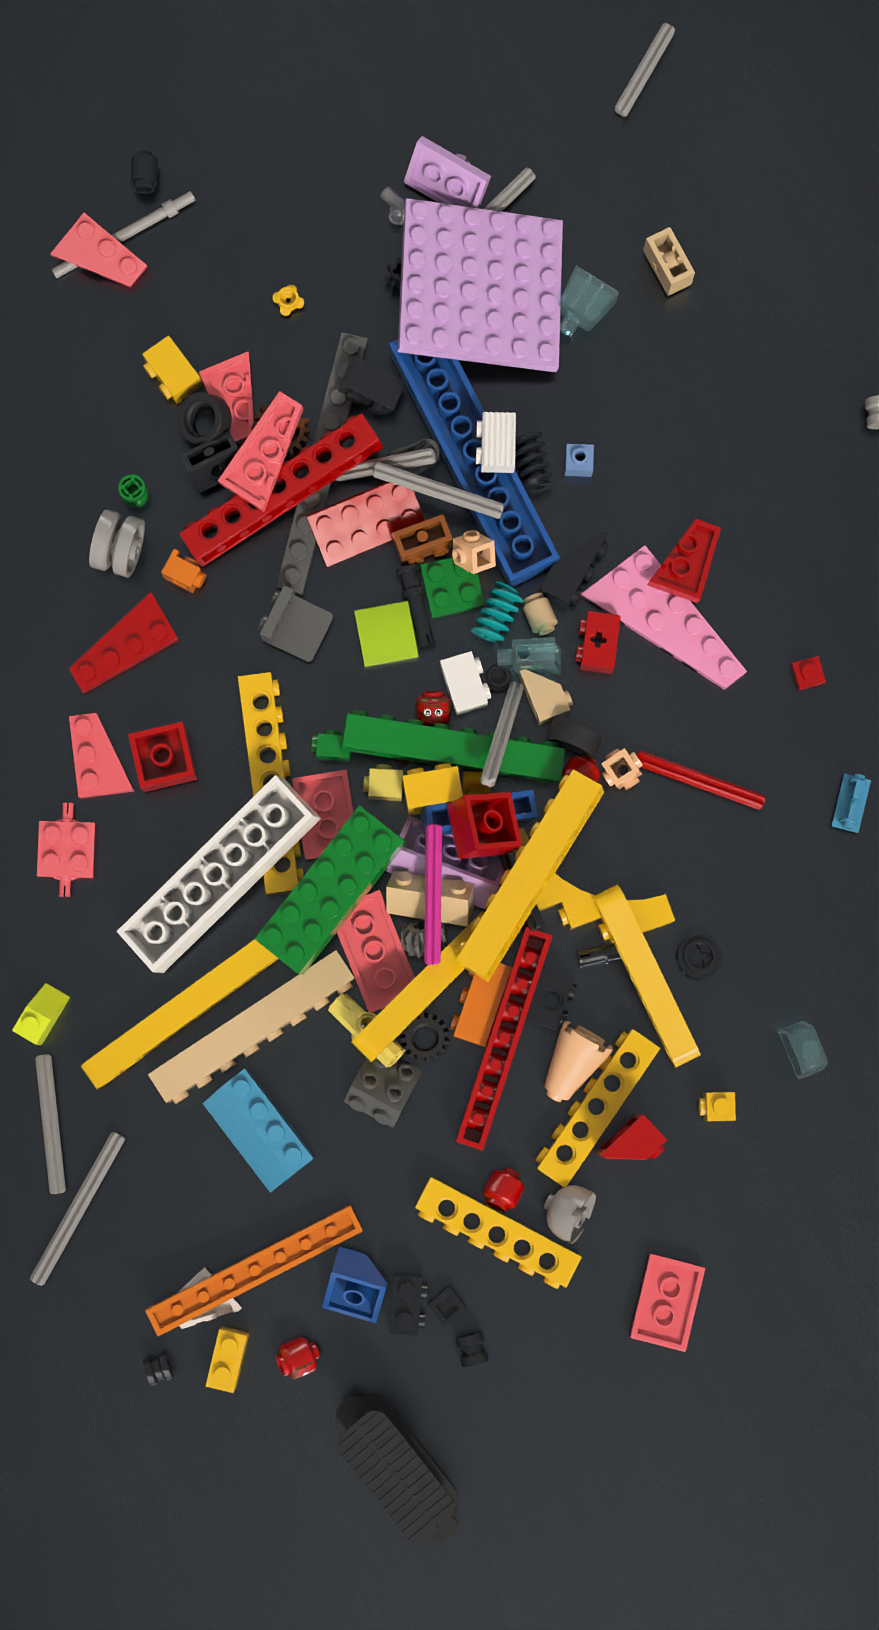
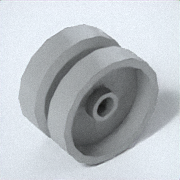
[89,509,145,578]

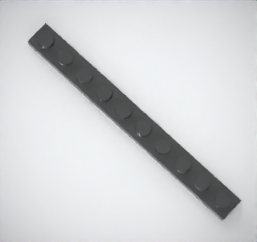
[276,332,368,596]

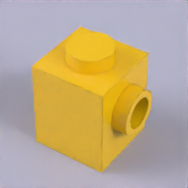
[699,1092,736,1121]

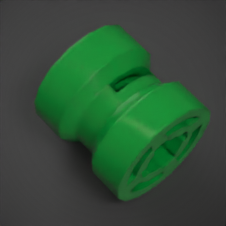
[118,474,148,508]

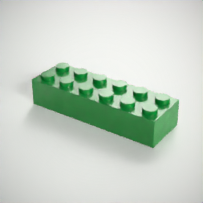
[255,805,407,975]

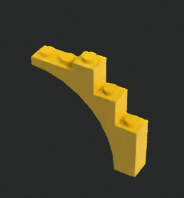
[514,827,675,944]

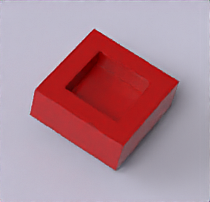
[791,656,826,691]

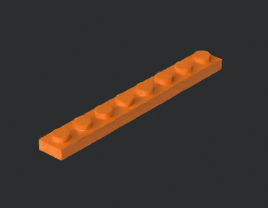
[145,1205,363,1336]

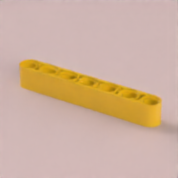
[592,884,700,1068]
[351,910,485,1062]

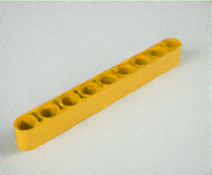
[81,940,279,1089]

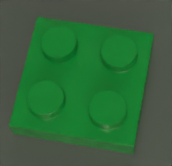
[420,558,485,619]

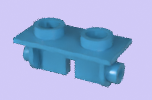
[831,773,871,833]

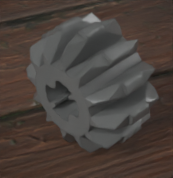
[400,918,448,958]

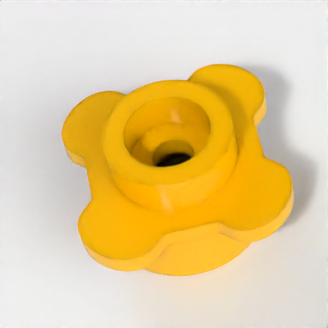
[273,285,304,316]

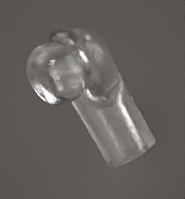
[380,187,405,225]

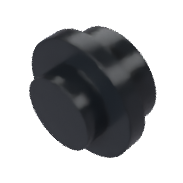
[485,664,512,692]

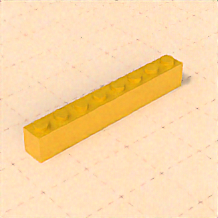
[456,770,604,982]

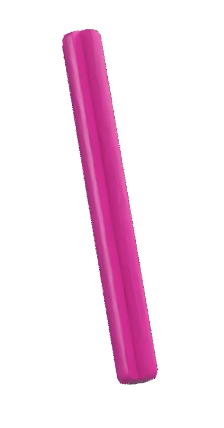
[424,825,442,965]

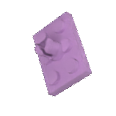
[404,136,491,208]

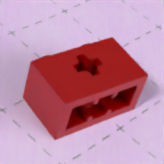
[576,611,621,674]

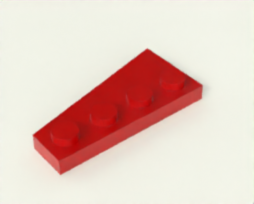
[69,592,179,693]

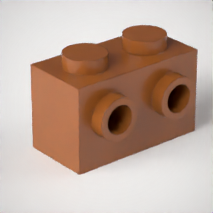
[392,514,453,565]

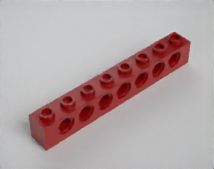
[179,413,383,567]
[456,927,553,1151]

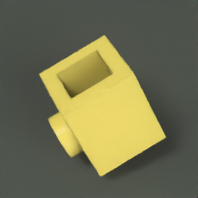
[363,764,403,801]

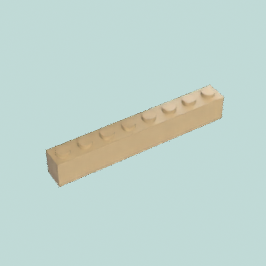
[148,950,355,1104]

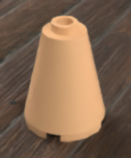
[544,1021,613,1102]

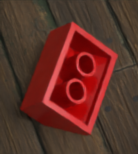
[595,1114,667,1160]

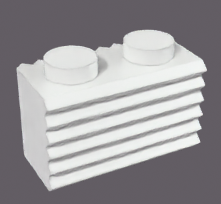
[476,412,516,473]

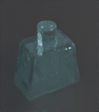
[559,265,619,336]
[497,637,561,674]
[778,1020,828,1080]

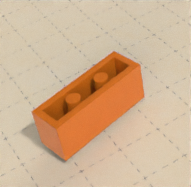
[450,963,512,1047]

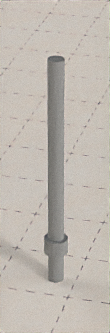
[51,191,196,278]

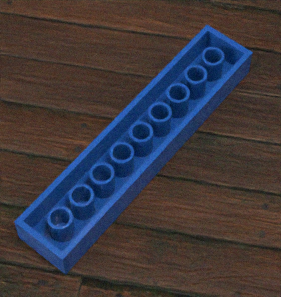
[389,339,560,587]

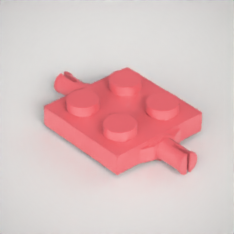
[37,803,95,897]

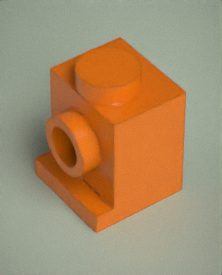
[161,549,207,593]

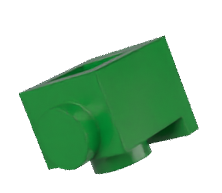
[312,730,351,762]

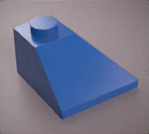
[322,1247,388,1323]

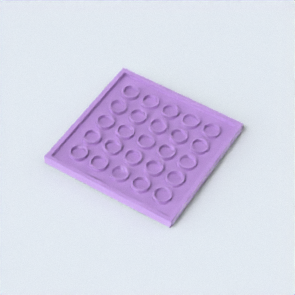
[398,198,563,372]

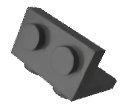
[258,585,333,662]
[344,1058,422,1128]

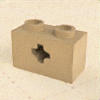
[643,227,695,296]

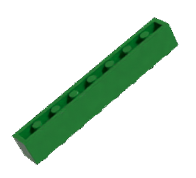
[340,710,565,784]

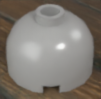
[544,1185,596,1244]

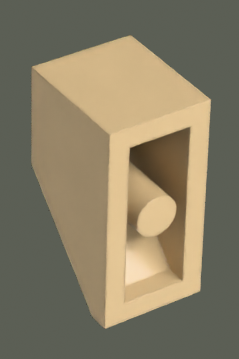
[519,669,573,726]

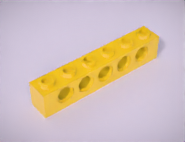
[535,1029,660,1187]
[415,1177,582,1289]

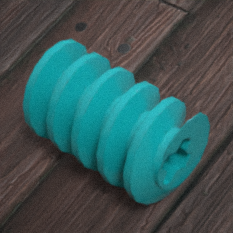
[471,581,524,642]

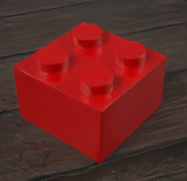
[128,722,198,792]
[447,792,523,859]

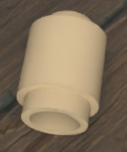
[523,593,558,635]

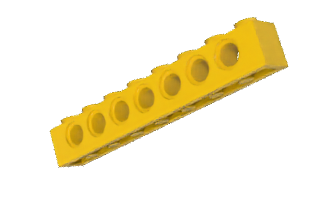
[238,672,304,896]

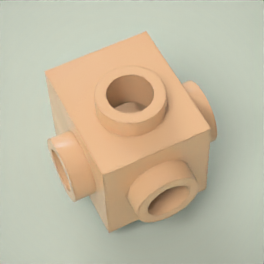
[452,531,496,574]
[601,748,643,790]

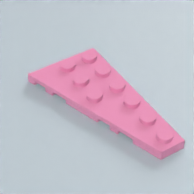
[581,546,747,690]

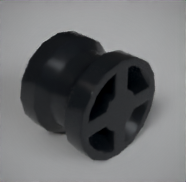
[143,1351,174,1386]

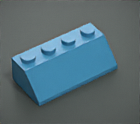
[202,1069,315,1193]

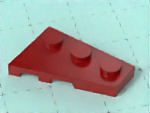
[647,519,721,603]

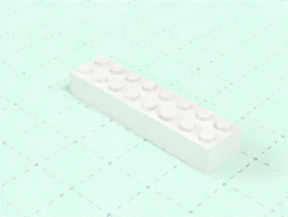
[117,775,321,973]

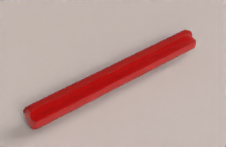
[637,751,766,810]

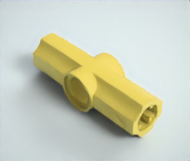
[328,993,405,1068]

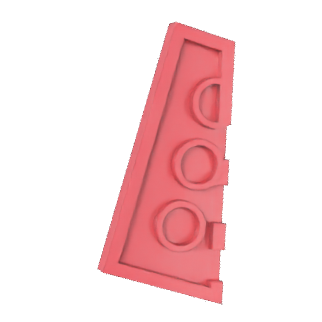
[218,391,303,512]

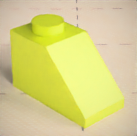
[12,983,70,1045]

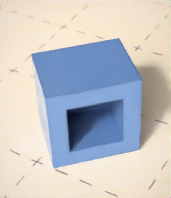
[565,444,594,477]

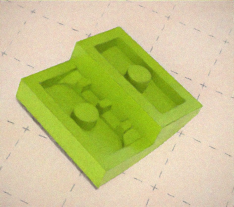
[354,601,419,667]

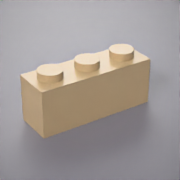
[386,870,475,927]

